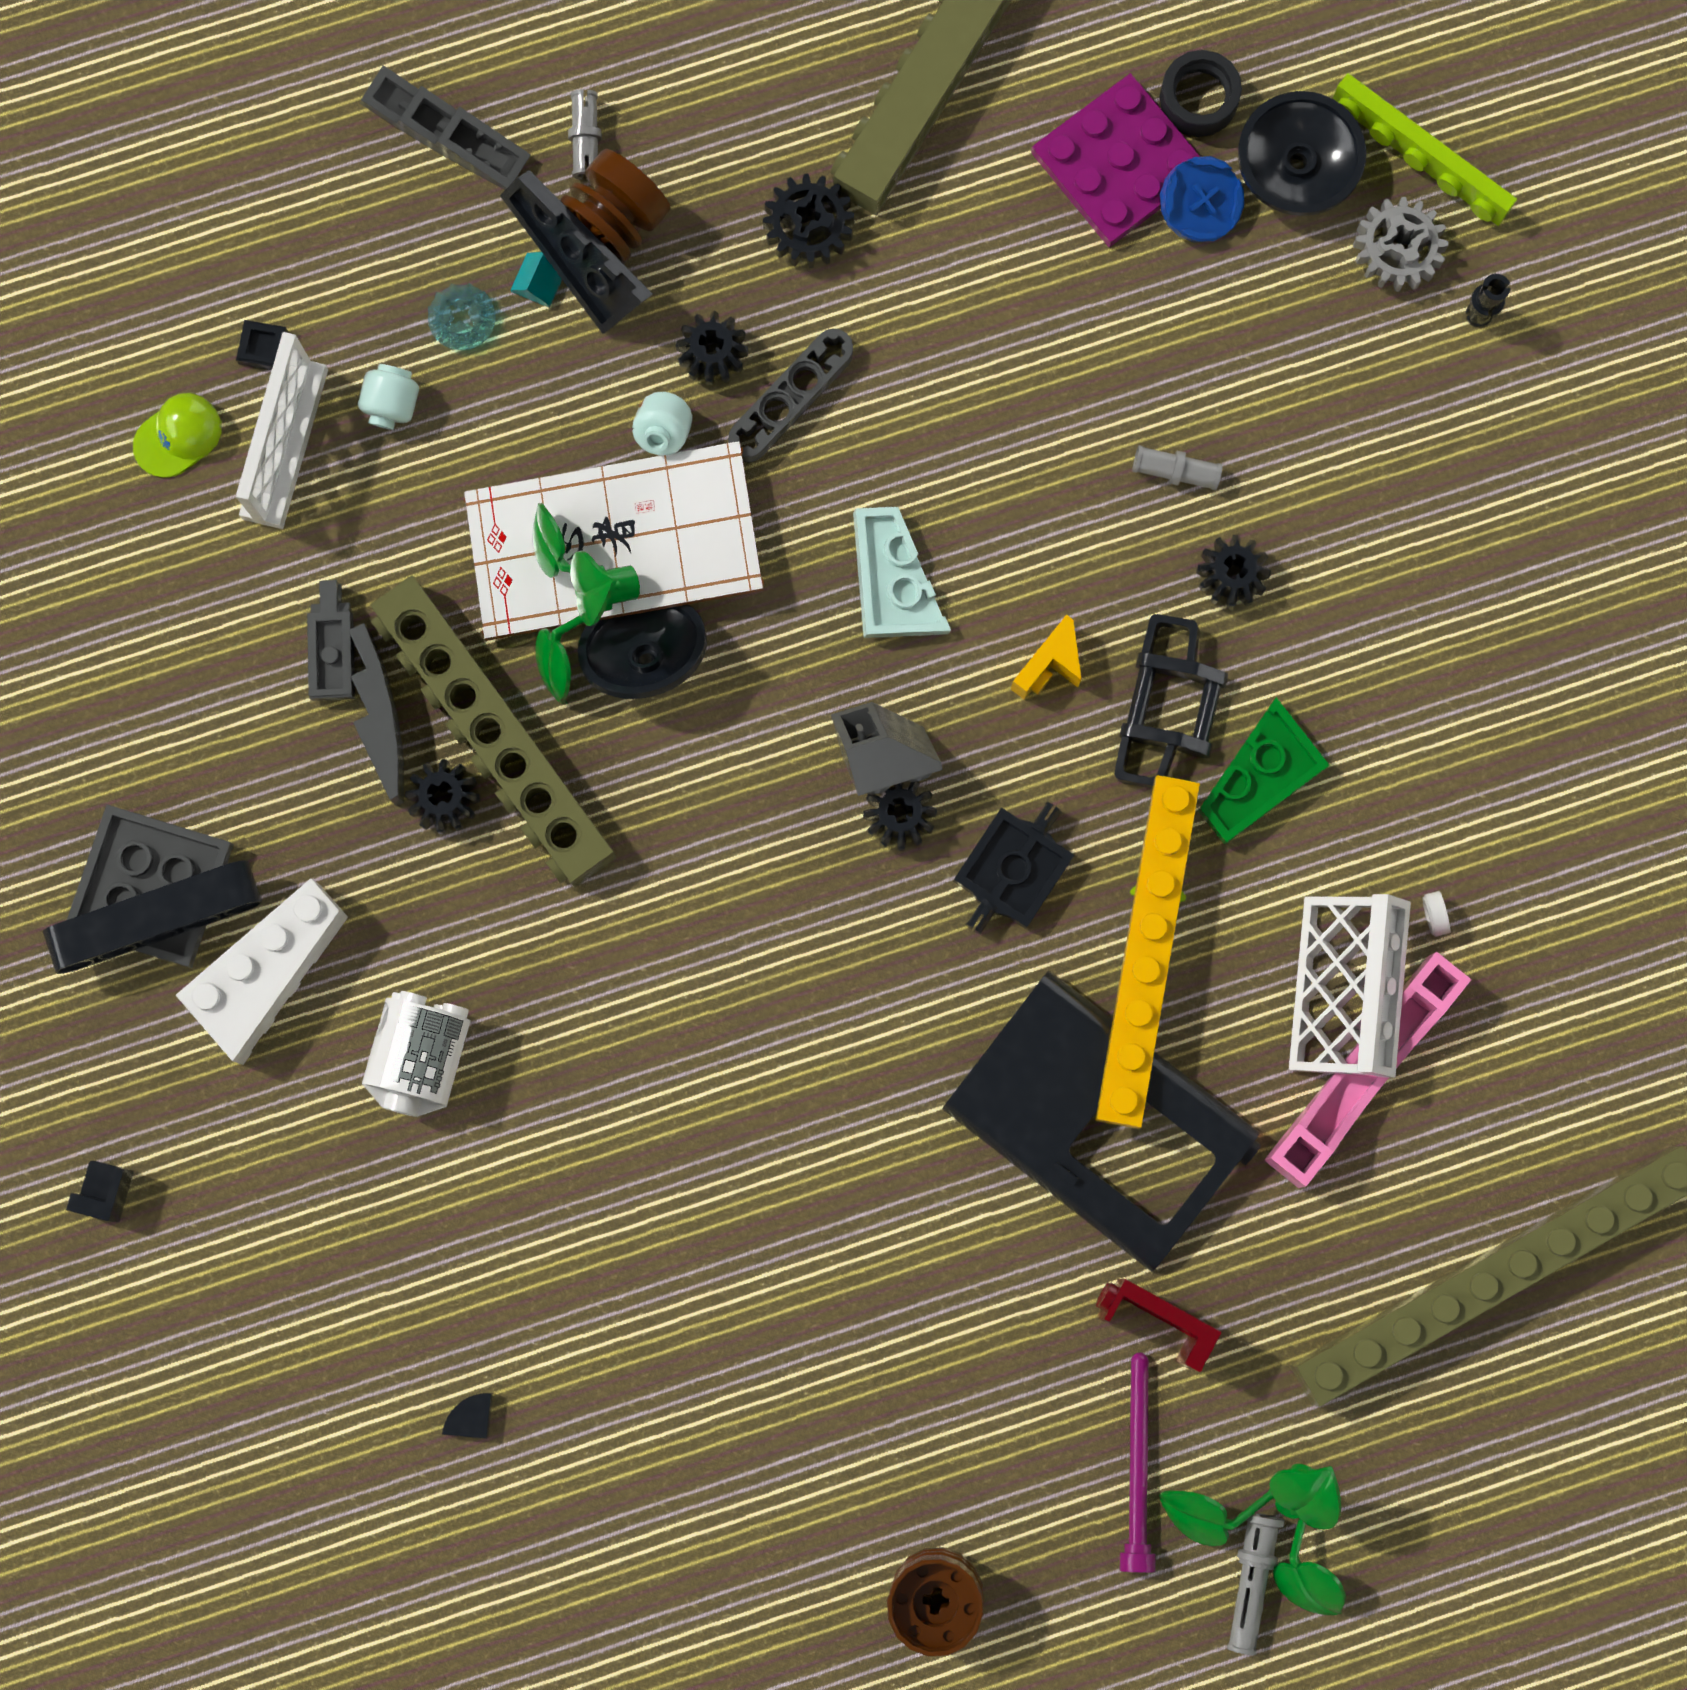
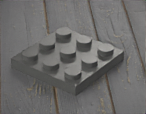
[67,804,234,968]

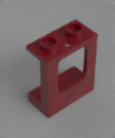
[1095,1279,1222,1373]

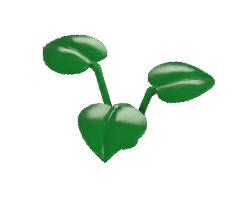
[533,503,640,705]
[1159,1464,1346,1615]

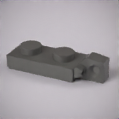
[307,580,355,701]

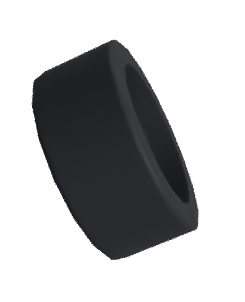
[1159,50,1242,137]

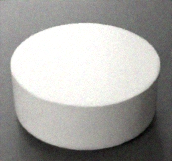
[1422,891,1451,937]

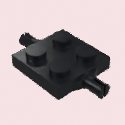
[953,802,1074,935]

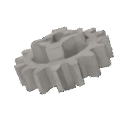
[1353,197,1448,292]

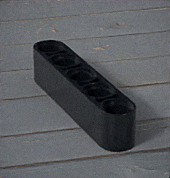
[43,860,262,974]

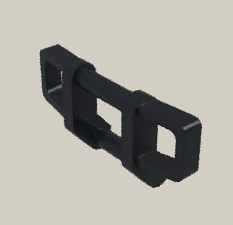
[1114,614,1228,789]

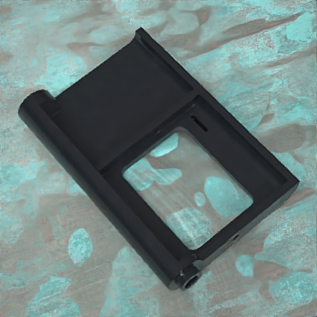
[942,970,1261,1272]

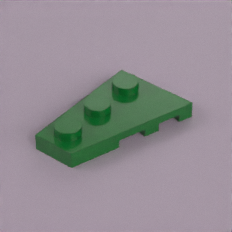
[1198,697,1329,845]

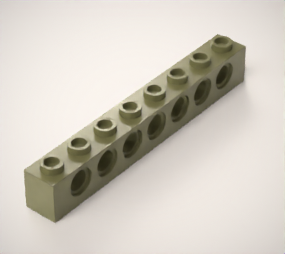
[370,575,617,888]

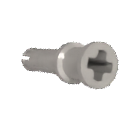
[1227,1512,1285,1655]

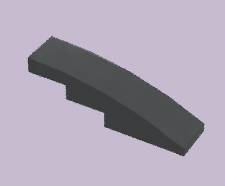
[359,65,531,190]
[348,623,404,806]

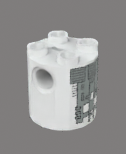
[362,991,471,1117]

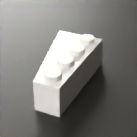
[176,878,348,1065]

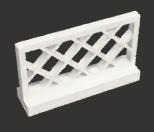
[236,332,328,529]
[1289,894,1411,1078]

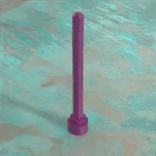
[1119,1352,1156,1573]

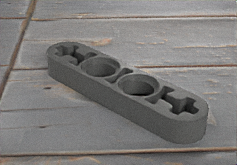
[728,328,853,463]

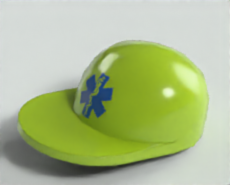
[133,393,222,478]

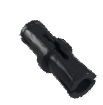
[1465,273,1511,328]

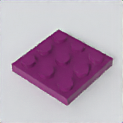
[1031,73,1200,248]

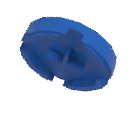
[1160,156,1244,243]

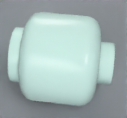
[358,364,419,430]
[632,392,693,456]

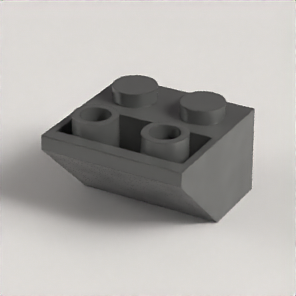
[831,702,943,796]

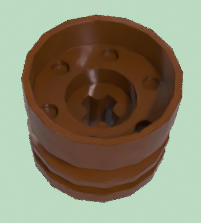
[560,149,671,264]
[887,1547,984,1657]

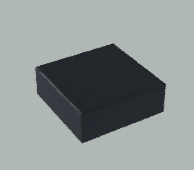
[236,320,289,370]

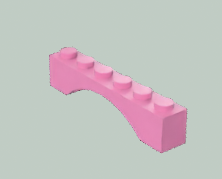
[1264,952,1472,1188]

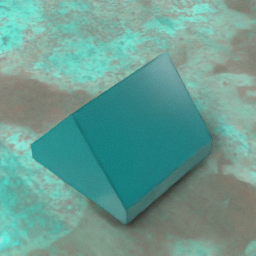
[510,252,562,308]

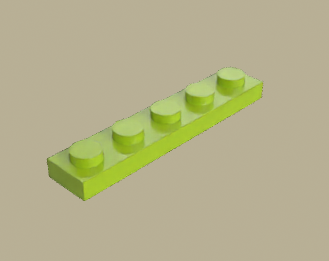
[1332,73,1517,226]

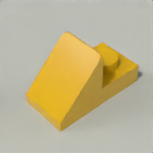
[1011,614,1081,700]

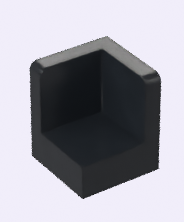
[66,1160,134,1222]

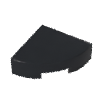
[442,1393,493,1439]

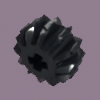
[676,310,748,386]
[1196,534,1271,609]
[405,759,481,834]
[863,781,937,851]

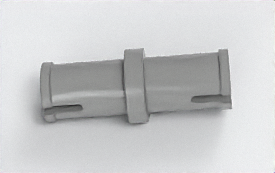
[568,89,602,180]
[1132,445,1222,491]

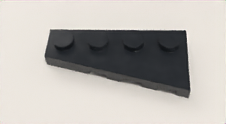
[500,170,653,334]

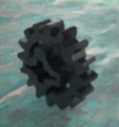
[763,173,854,268]

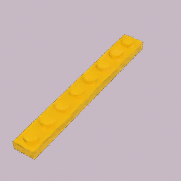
[1095,775,1200,1129]

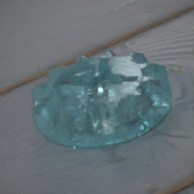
[428,283,496,350]

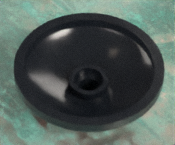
[1238,91,1366,216]
[578,604,707,699]

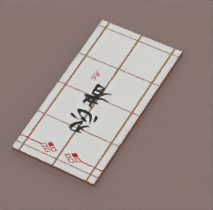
[464,441,764,641]

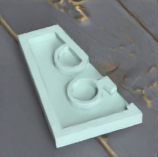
[853,507,951,638]

